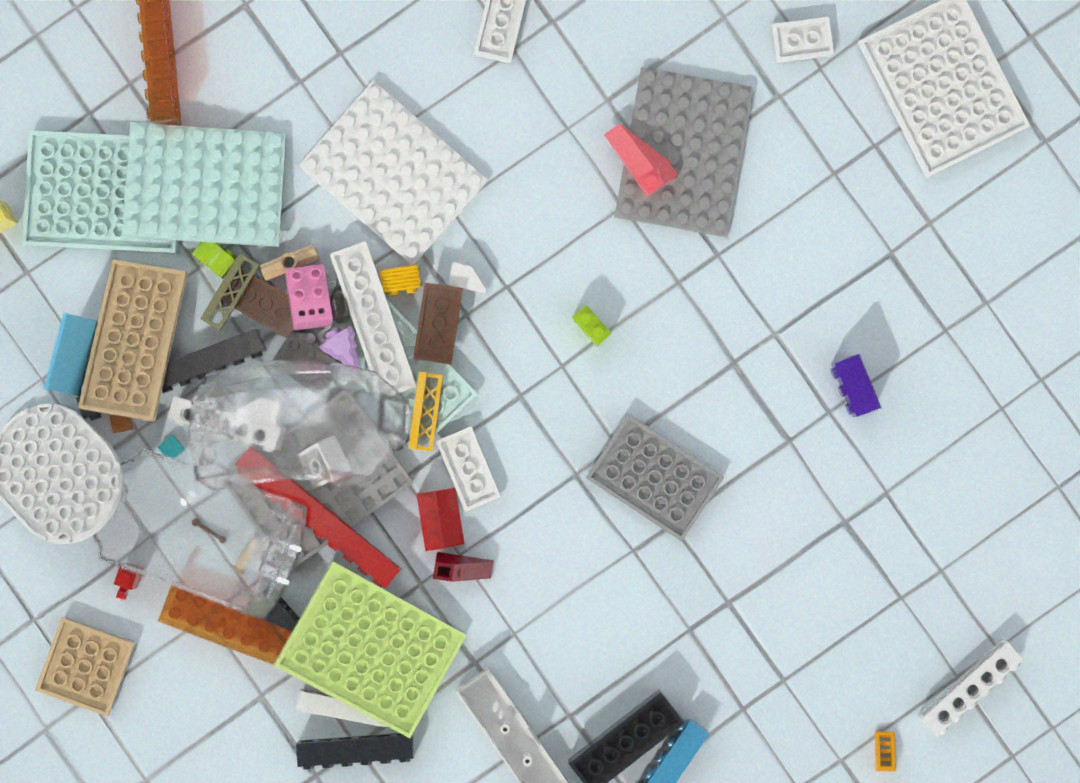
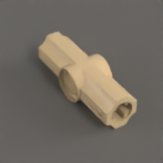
[260,244,320,281]

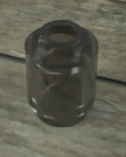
[330,293,351,323]

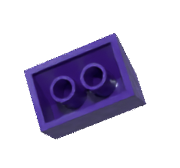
[830,354,882,417]

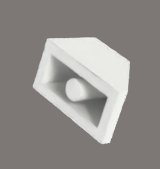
[448,260,487,295]

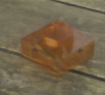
[110,414,133,434]

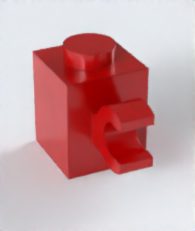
[114,564,143,601]

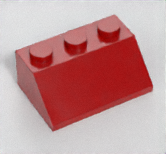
[416,487,465,552]

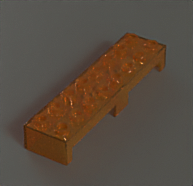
[158,583,292,665]

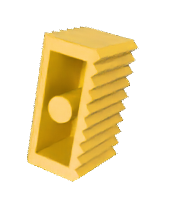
[379,264,422,297]

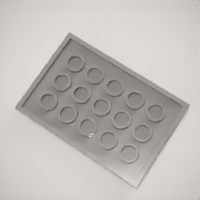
[586,414,724,541]

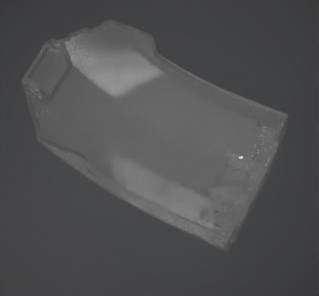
[188,360,409,491]
[93,448,307,619]

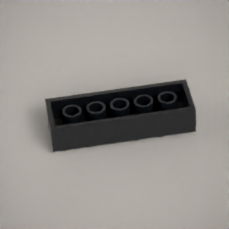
[568,689,684,783]

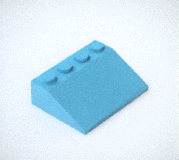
[43,313,98,396]

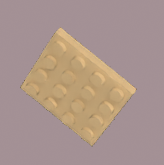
[35,617,135,716]

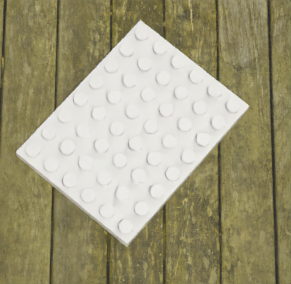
[858,0,1030,178]
[298,80,488,265]

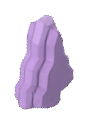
[319,326,360,372]

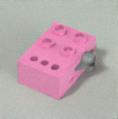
[285,264,336,331]

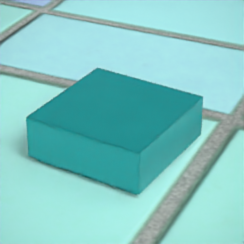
[158,435,186,462]

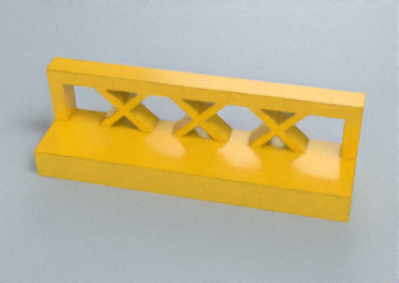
[408,372,443,451]

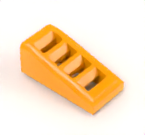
[875,731,896,772]

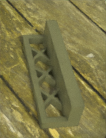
[200,253,260,331]

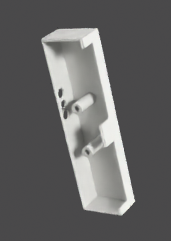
[456,667,569,783]

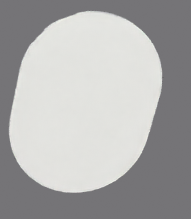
[0,403,123,544]

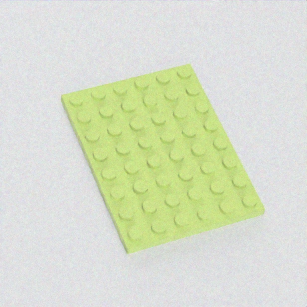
[274,561,467,738]

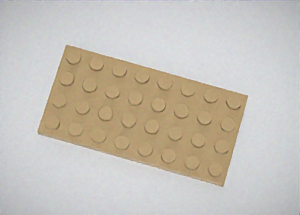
[78,259,188,422]

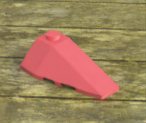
[604,123,679,197]

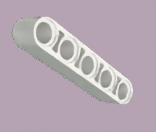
[296,689,388,727]

